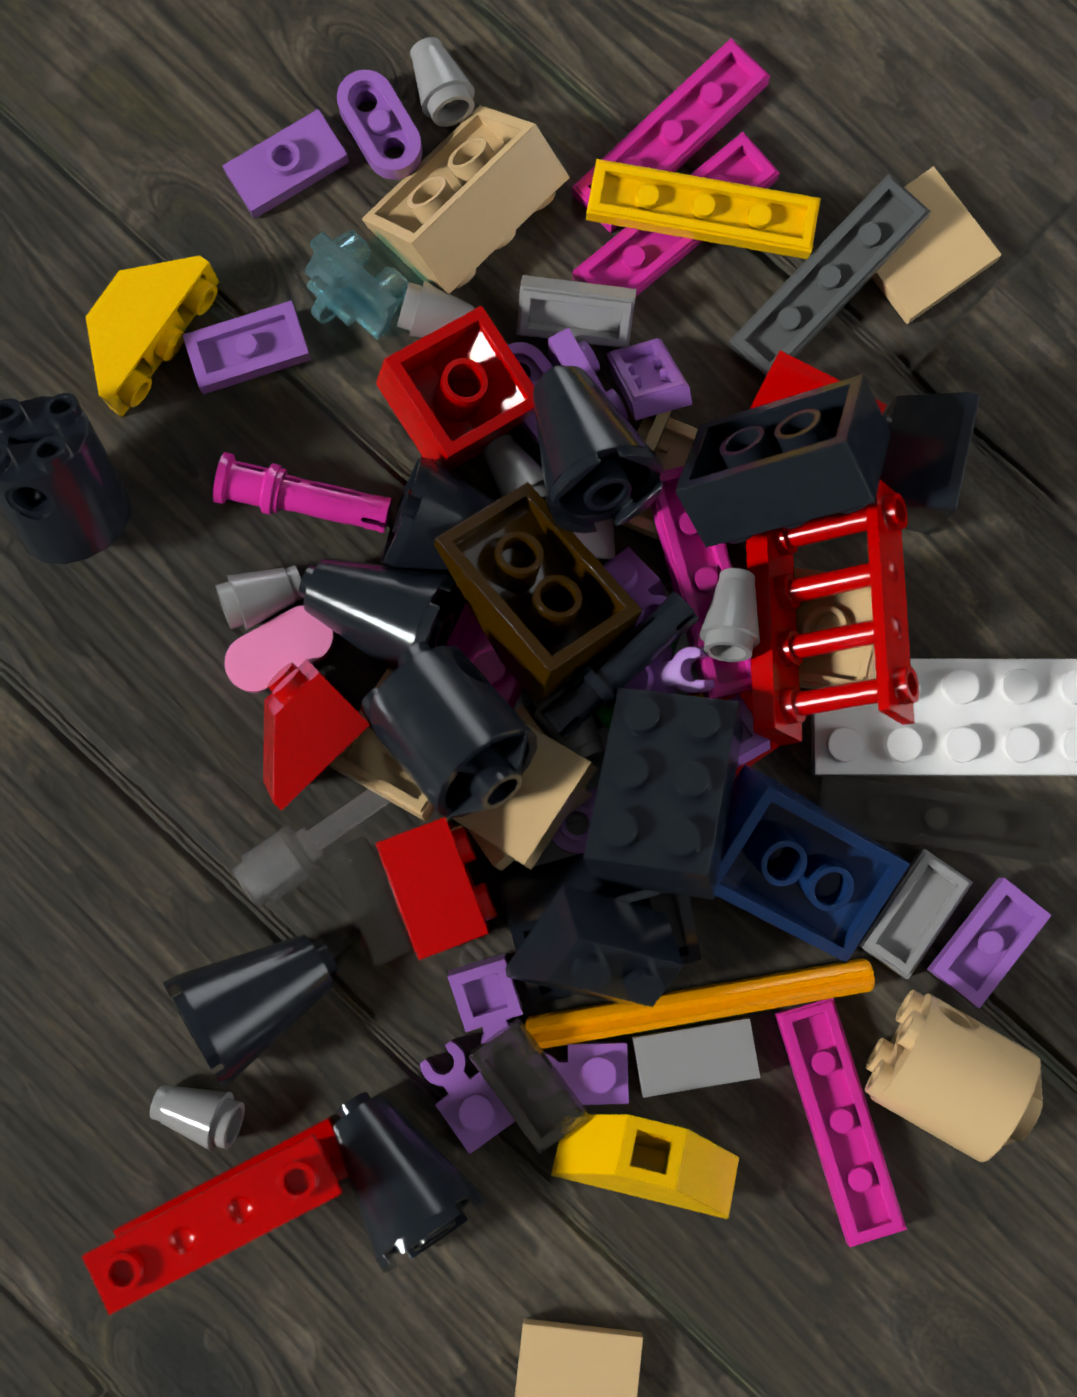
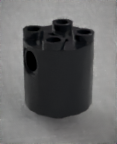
[0,393,131,564]
[360,642,537,818]

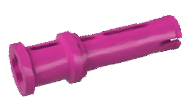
[213,452,392,534]

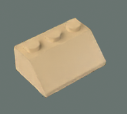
[362,105,570,294]

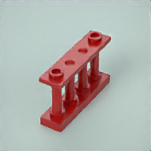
[746,480,920,745]
[82,1116,348,1315]

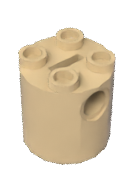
[865,990,1043,1162]

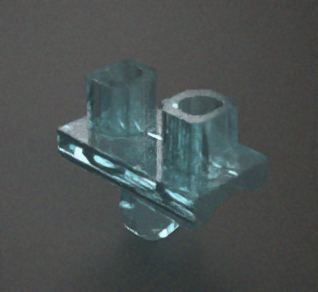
[305,230,409,340]

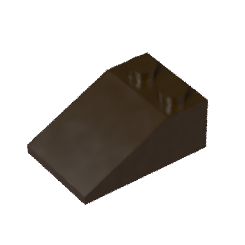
[434,482,642,704]

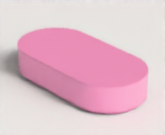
[224,606,335,693]

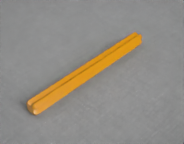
[525,958,875,1050]

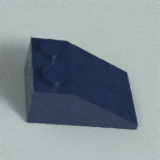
[715,764,910,963]

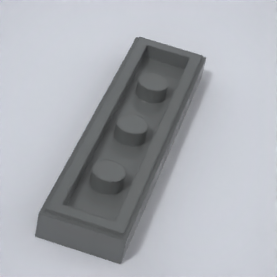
[729,174,931,379]

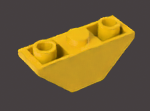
[85,255,219,417]
[551,1114,739,1219]

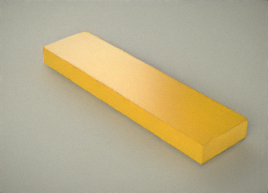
[586,159,821,259]

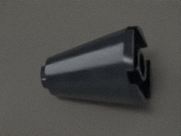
[533,365,664,534]
[380,456,495,575]
[299,558,466,672]
[163,934,338,1087]
[333,1092,487,1273]

